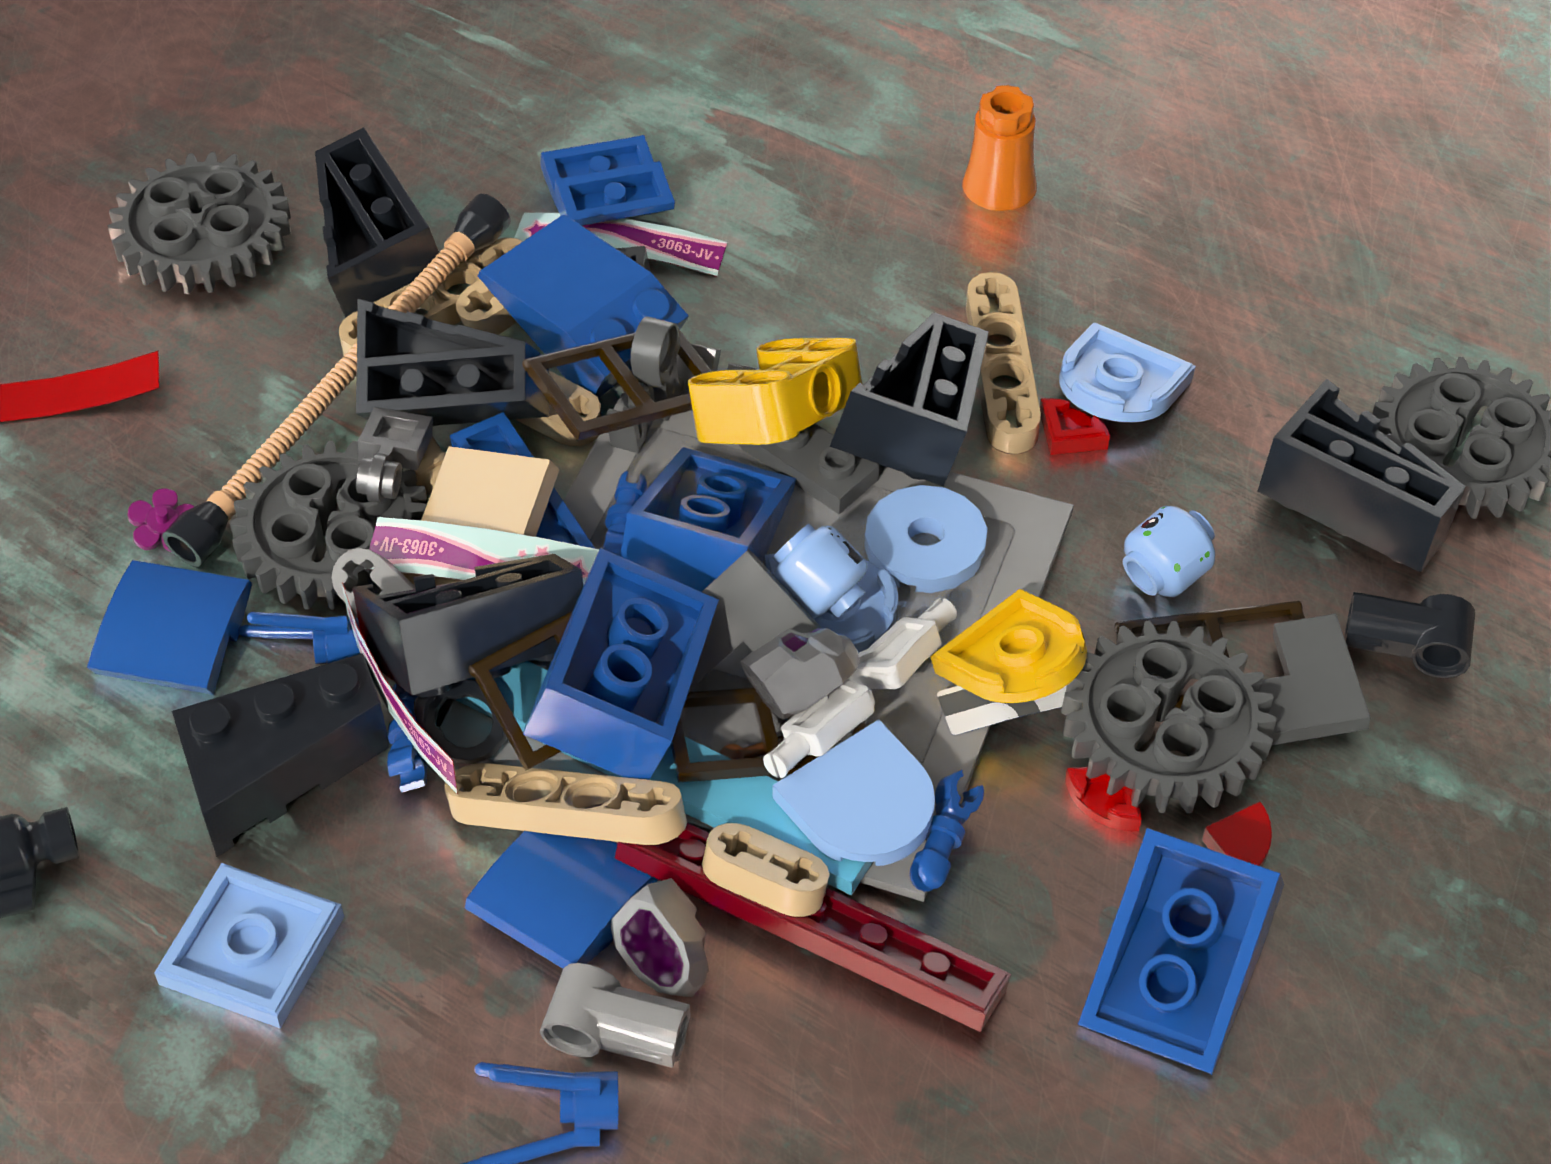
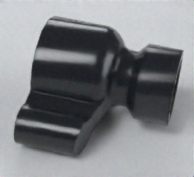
[0,807,80,919]

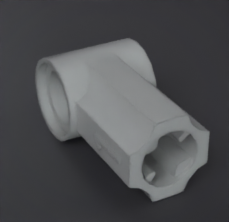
[540,963,691,1068]

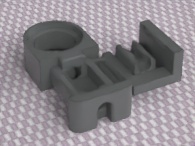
[606,316,685,454]

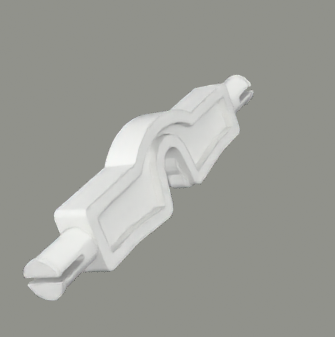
[763,598,957,778]

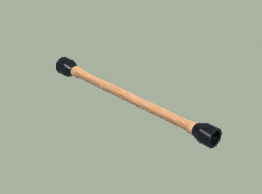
[162,193,511,567]

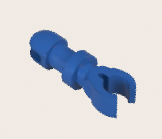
[603,471,647,556]
[387,683,427,793]
[909,770,984,892]

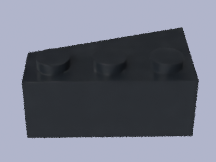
[315,127,439,318]
[356,299,549,426]
[829,312,989,486]
[1257,379,1466,572]
[352,554,584,697]
[172,653,390,857]

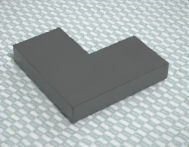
[693,549,822,684]
[1259,613,1370,746]

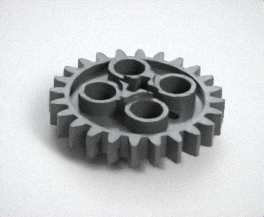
[108,152,291,294]
[1372,357,1551,519]
[230,441,428,610]
[1061,620,1276,813]

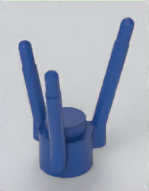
[239,611,360,664]
[461,1062,618,1164]

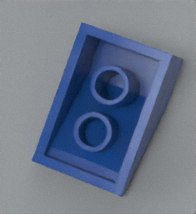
[478,214,689,398]
[620,447,796,592]
[523,548,719,780]
[1078,828,1284,1075]

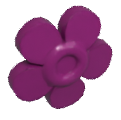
[127,488,195,552]

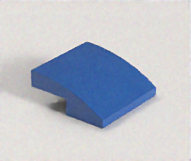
[541,135,675,225]
[87,560,253,695]
[465,831,658,969]

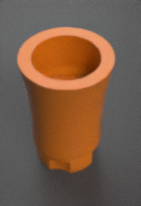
[962,85,1037,211]

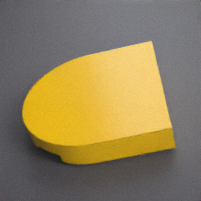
[930,589,1087,703]

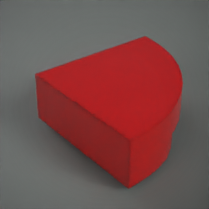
[1040,398,1110,455]
[1065,767,1142,832]
[1202,801,1272,867]

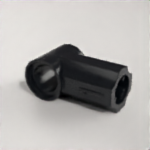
[1344,592,1475,678]

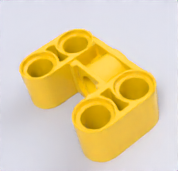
[688,338,862,445]

